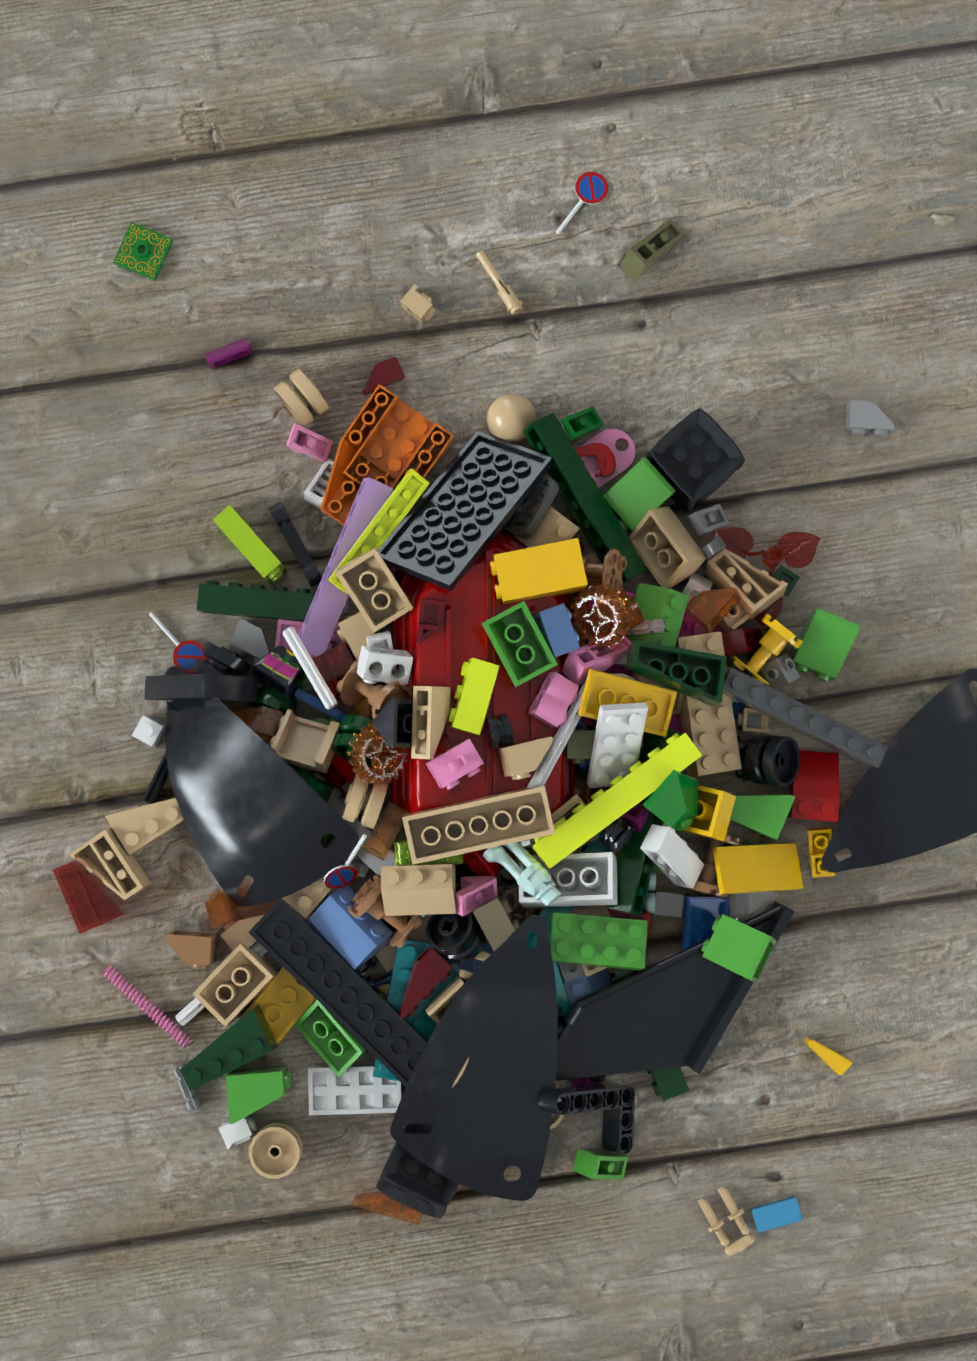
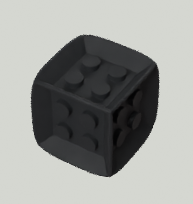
[644,408,745,513]
[376,1123,459,1219]

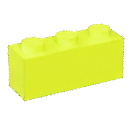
[447,658,499,736]

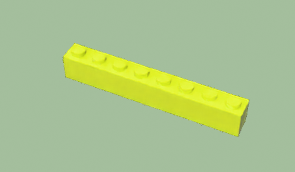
[531,733,702,869]

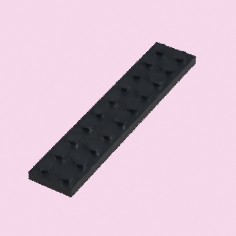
[248,898,428,1087]

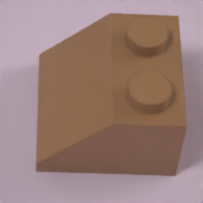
[164,931,219,969]

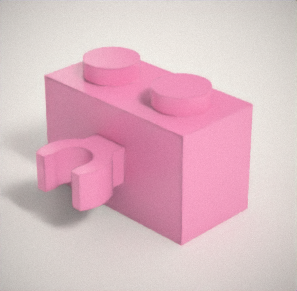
[425,739,484,790]

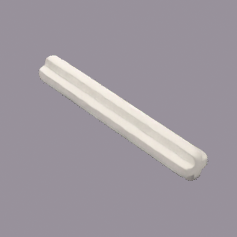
[283,627,337,710]

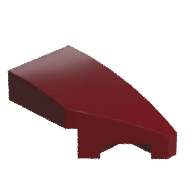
[363,357,405,396]
[416,598,445,644]

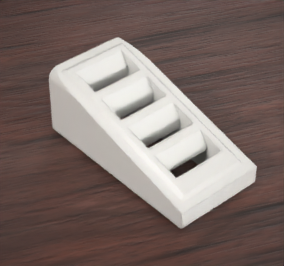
[304,458,334,508]

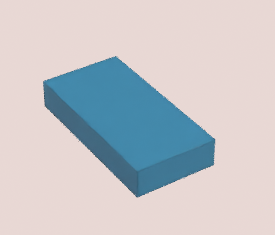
[751,1196,802,1233]

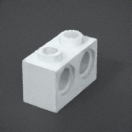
[356,645,413,685]

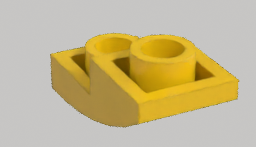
[807,827,835,878]

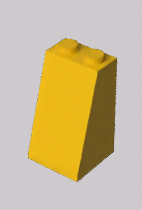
[490,538,588,604]

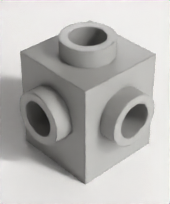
[760,653,800,690]

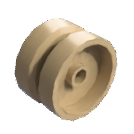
[273,368,329,428]
[342,770,389,829]
[249,1121,303,1179]

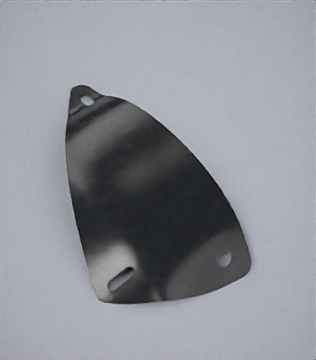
[165,666,358,907]
[822,669,977,873]

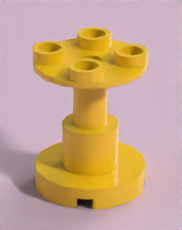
[732,614,803,685]

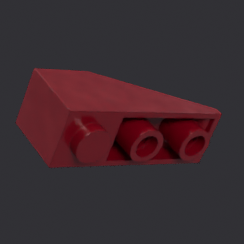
[398,945,452,1019]

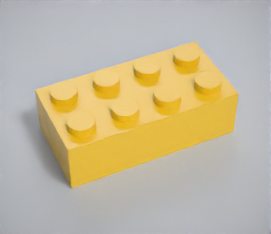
[662,785,736,841]

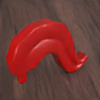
[572,442,616,478]

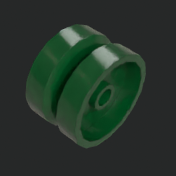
[332,714,387,767]

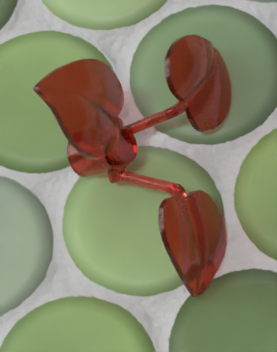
[715,527,820,626]

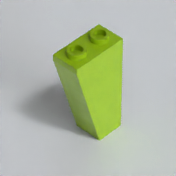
[213,505,286,583]

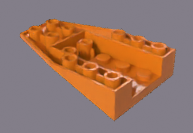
[320,384,455,526]

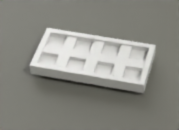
[587,702,648,788]
[308,1065,402,1115]

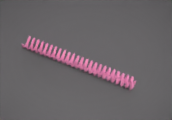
[101,965,193,1048]

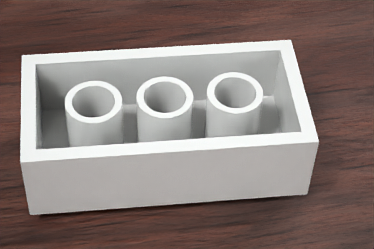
[519,852,618,908]

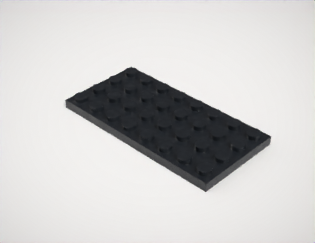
[377,431,553,591]

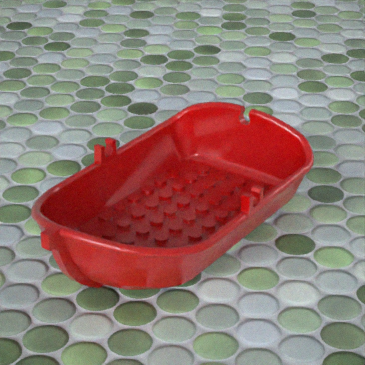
[391,530,575,819]

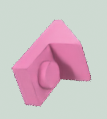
[286,424,333,462]
[455,876,498,916]

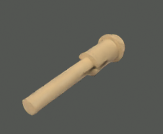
[476,250,523,315]

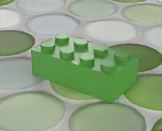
[549,912,648,970]

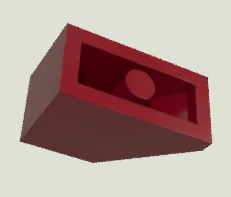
[722,628,762,656]

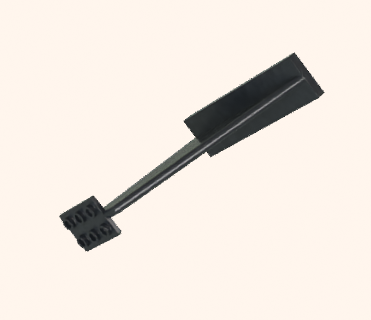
[555,902,795,1081]

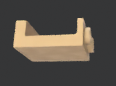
[270,709,341,774]

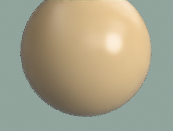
[486,394,537,444]

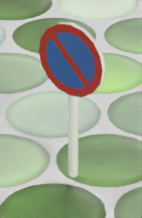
[556,172,608,234]
[149,612,207,674]
[324,834,367,889]

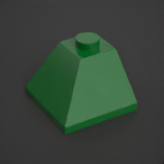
[643,770,699,831]

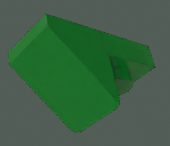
[560,406,604,443]

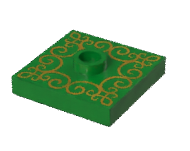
[113,222,173,282]

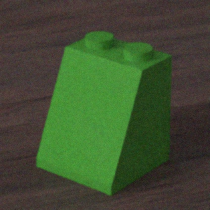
[603,457,675,534]
[791,608,861,682]
[730,795,795,840]
[701,914,776,983]
[226,1065,293,1124]

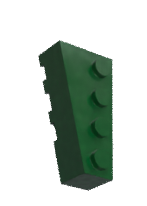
[626,640,727,707]
[180,1004,278,1091]

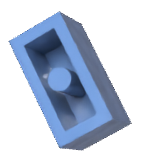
[531,603,580,658]

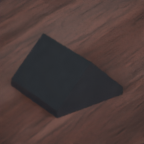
[372,698,413,748]

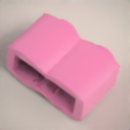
[528,672,579,728]

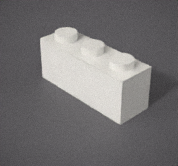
[640,824,704,888]

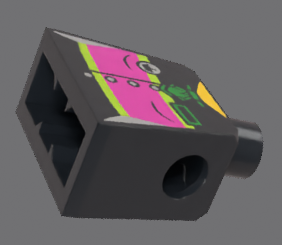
[253,646,305,700]

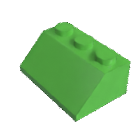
[626,583,690,647]
[481,601,558,687]
[294,1000,369,1078]

